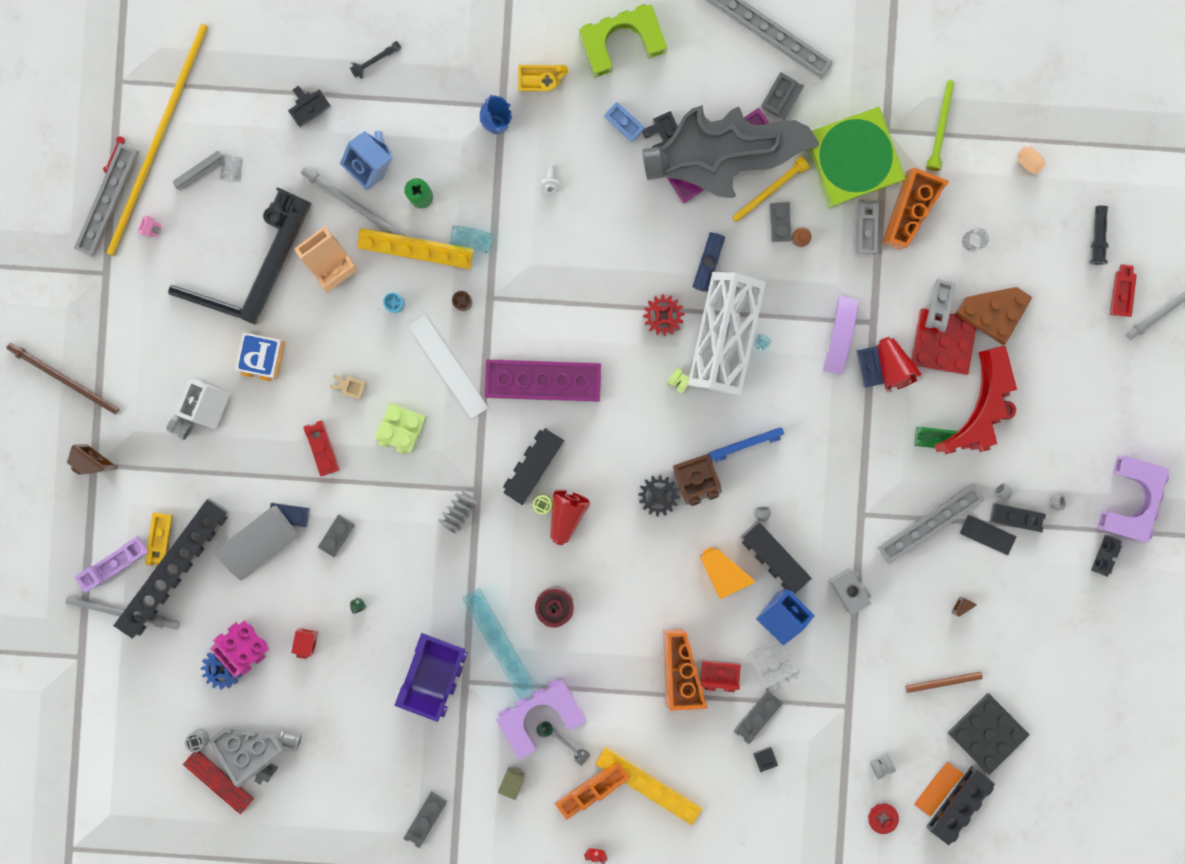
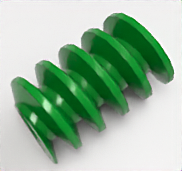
[404,178,433,209]

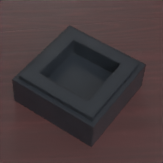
[753,747,778,773]

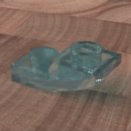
[449,225,493,254]

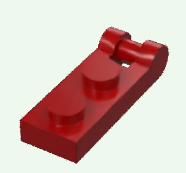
[303,420,340,477]

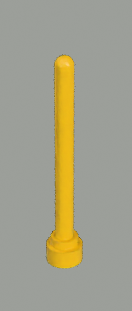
[733,156,810,222]

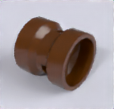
[452,291,472,311]

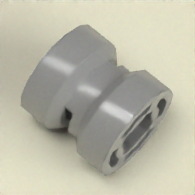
[166,415,194,440]
[185,729,209,752]
[870,754,896,780]

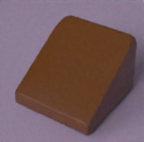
[951,596,977,617]

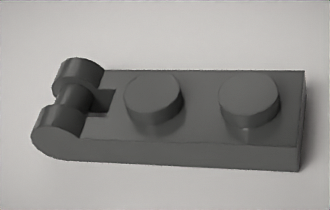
[734,690,783,744]
[403,791,447,849]

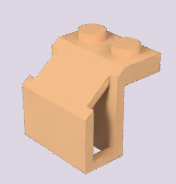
[294,226,358,293]

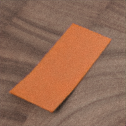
[914,762,964,817]

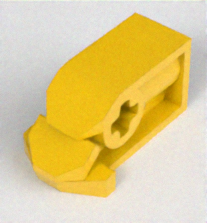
[518,65,569,92]

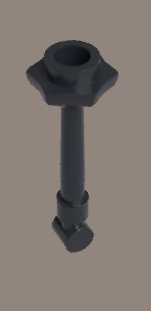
[350,41,402,79]

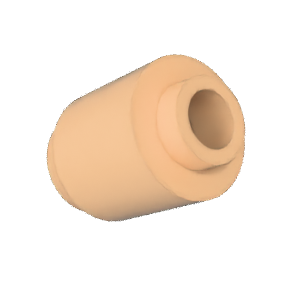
[1017,146,1046,175]

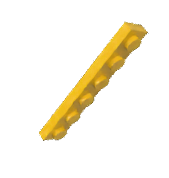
[358,228,474,269]
[595,747,702,825]

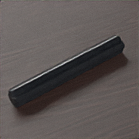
[168,285,242,318]

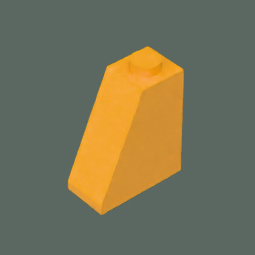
[699,546,755,599]

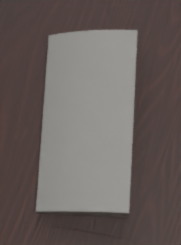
[213,505,299,581]

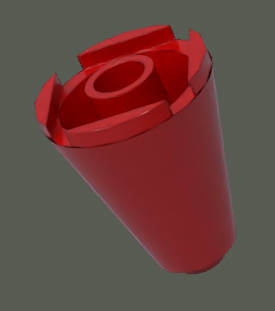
[877,337,922,392]
[550,490,590,545]

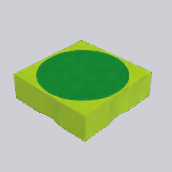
[808,106,906,209]

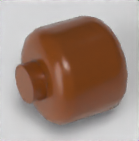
[792,227,812,247]

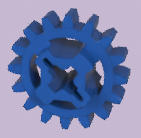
[201,652,242,690]

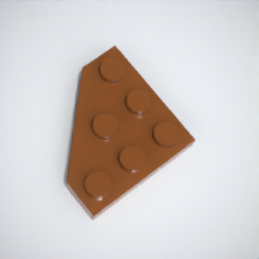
[955,287,1033,345]

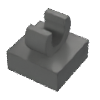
[254,763,278,785]

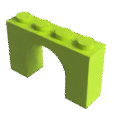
[579,4,667,78]

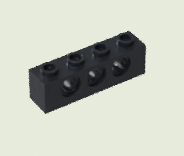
[926,765,995,845]

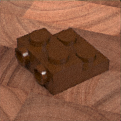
[673,454,722,506]

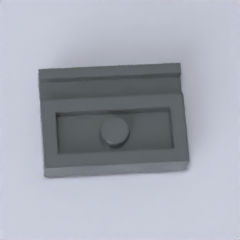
[761,72,805,121]

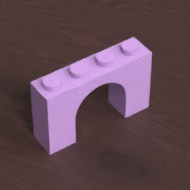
[1097,456,1169,543]
[496,678,586,760]

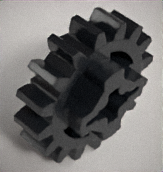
[638,475,680,517]

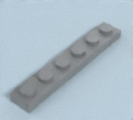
[74,143,139,257]
[877,484,984,564]

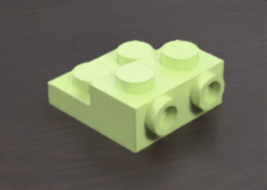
[375,403,426,455]

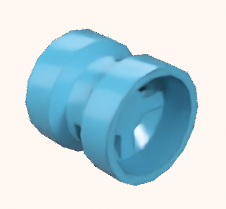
[383,293,405,313]

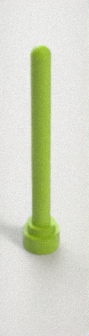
[926,80,954,171]

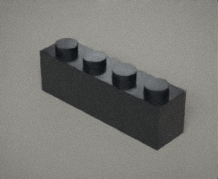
[503,428,565,505]
[741,521,812,594]

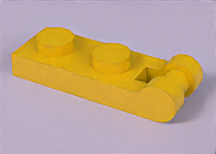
[145,512,174,566]

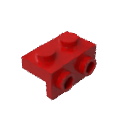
[700,660,741,692]

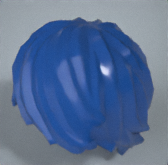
[479,94,512,135]

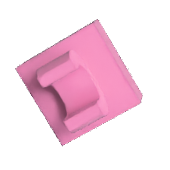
[137,215,162,237]

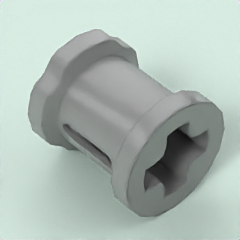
[279,730,302,751]

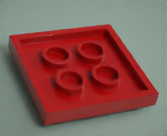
[911,308,976,375]

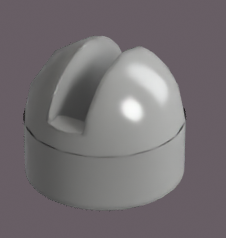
[995,483,1012,500]
[1049,495,1066,510]
[755,507,771,522]

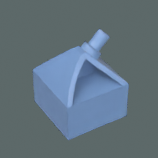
[340,131,392,190]

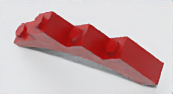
[935,345,1017,454]

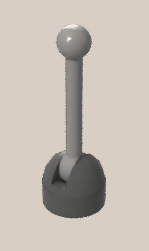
[551,729,591,766]

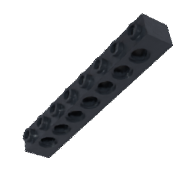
[113,498,228,639]

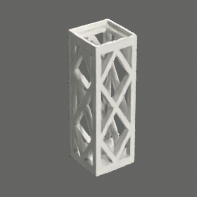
[688,272,766,396]

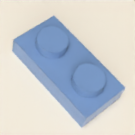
[604,102,645,143]

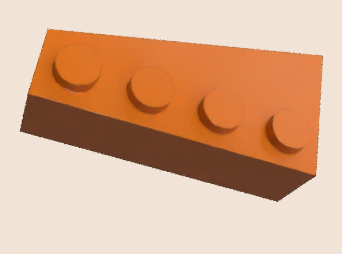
[882,168,949,250]

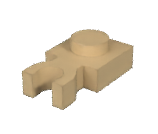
[330,374,367,400]

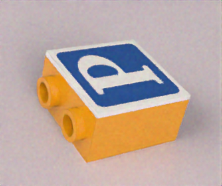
[235,332,285,381]

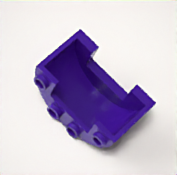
[394,633,468,722]

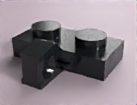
[288,86,332,128]

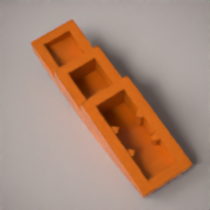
[555,762,630,820]

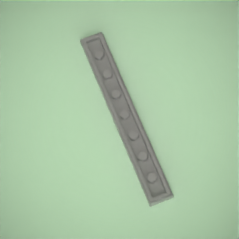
[706,0,833,79]

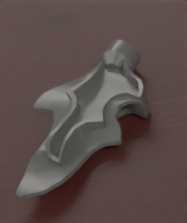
[642,105,819,198]

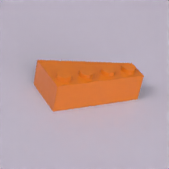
[663,629,708,711]

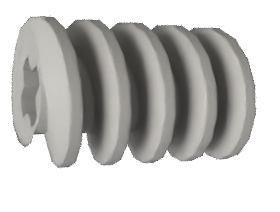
[438,491,478,533]

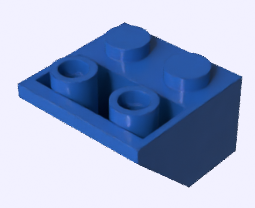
[756,589,815,646]

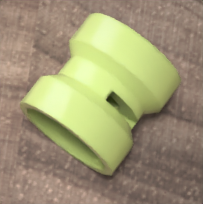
[666,367,689,394]
[533,494,552,514]

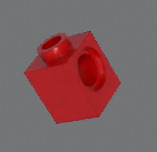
[291,628,318,659]

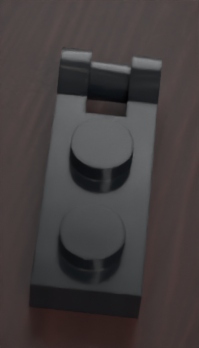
[989,503,1046,533]

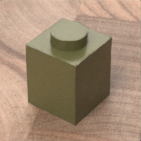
[498,767,525,800]

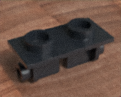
[1091,535,1123,577]

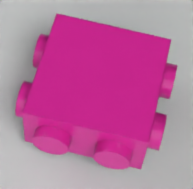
[210,620,269,678]

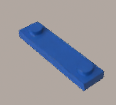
[708,427,784,462]

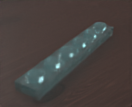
[462,588,536,698]

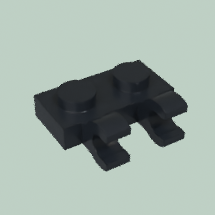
[643,111,678,148]

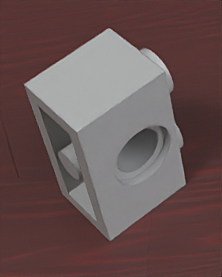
[829,569,871,615]

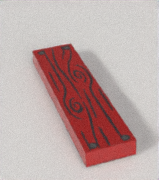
[183,751,254,815]

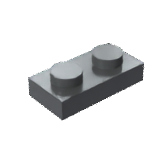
[769,202,792,242]
[318,514,355,557]

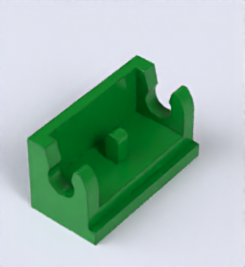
[914,427,958,448]

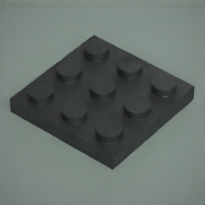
[947,693,1030,775]

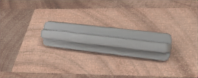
[173,151,224,190]

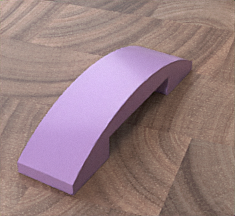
[823,296,858,375]
[74,536,149,593]

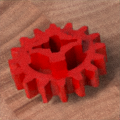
[643,294,685,337]

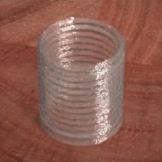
[220,154,243,183]
[962,228,989,252]

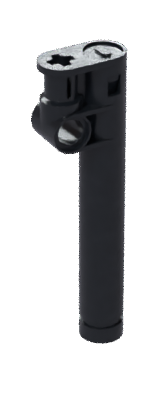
[238,187,312,325]

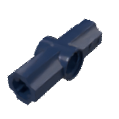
[692,232,725,292]

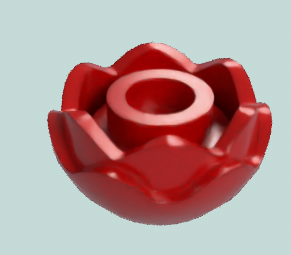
[584,848,608,864]

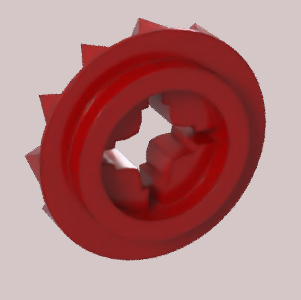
[868,803,899,834]

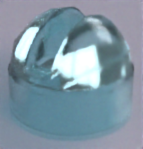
[755,334,772,351]

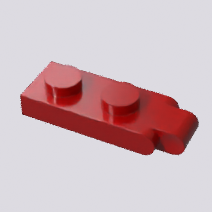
[1110,264,1137,318]

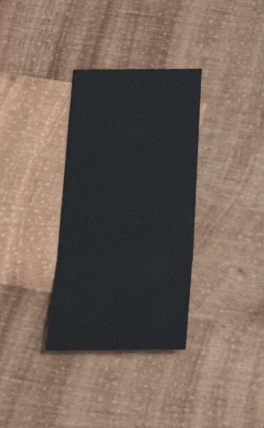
[960,515,1017,555]

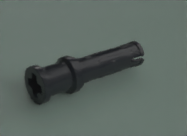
[1090,205,1109,265]

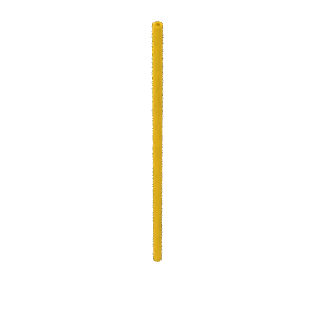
[106,24,208,256]

